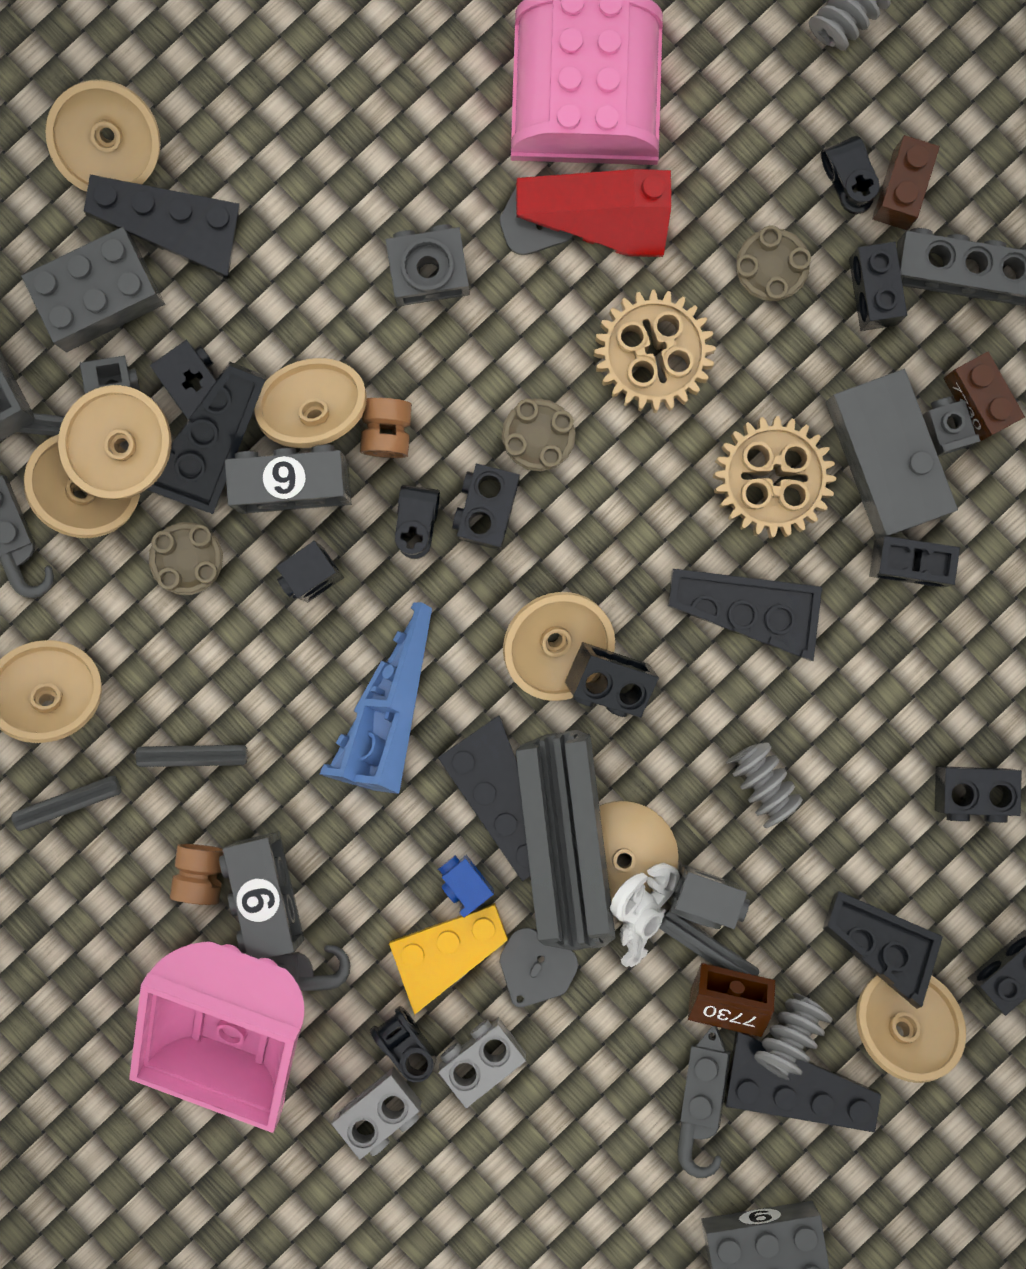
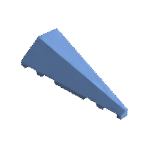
[320,602,432,794]

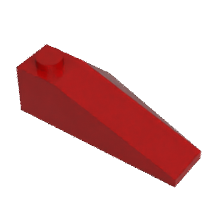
[516,169,671,257]

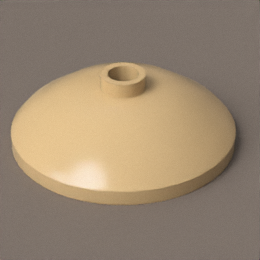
[45,80,161,192]
[254,358,367,448]
[58,385,172,500]
[24,434,140,538]
[503,592,615,701]
[0,640,102,743]
[599,801,678,903]
[856,975,966,1083]

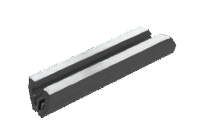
[516,730,616,950]

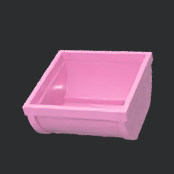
[511,0,663,165]
[129,942,304,1133]

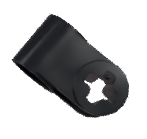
[821,135,880,214]
[395,485,440,559]
[370,1006,437,1083]

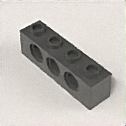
[897,228,1026,306]

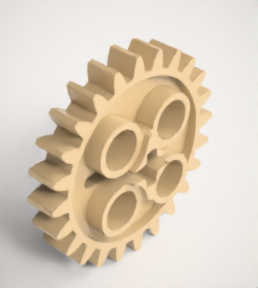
[594,290,716,413]
[713,416,836,539]

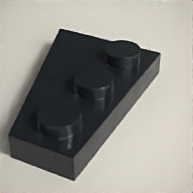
[823,891,943,1009]

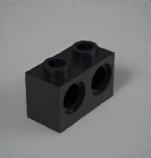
[849,242,907,331]
[452,463,520,551]
[869,536,960,588]
[276,541,344,603]
[565,642,659,718]
[935,766,1022,823]
[968,930,1026,1016]

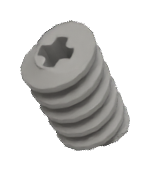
[809,0,891,51]
[726,742,803,828]
[754,993,833,1080]

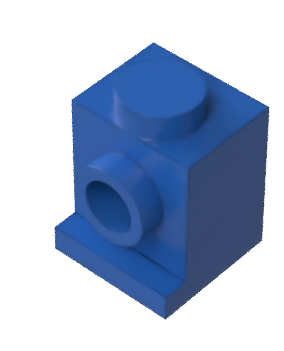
[438,855,494,918]

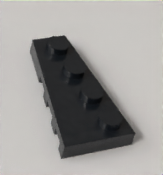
[84,174,240,279]
[438,715,530,881]
[724,1031,881,1133]

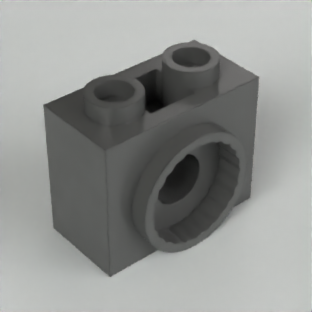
[385,224,470,307]
[669,864,750,929]

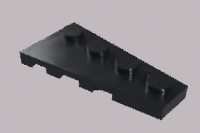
[146,362,266,514]
[668,569,822,661]

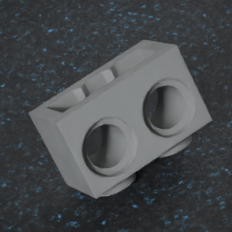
[438,1017,526,1108]
[331,1067,422,1160]

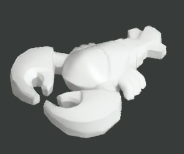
[610,863,680,967]

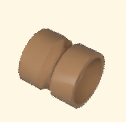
[360,398,412,458]
[170,844,224,905]

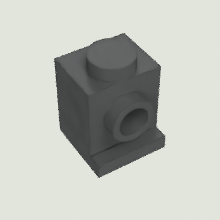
[80,355,140,394]
[923,396,980,456]

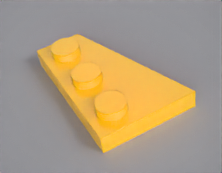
[389,903,508,1015]

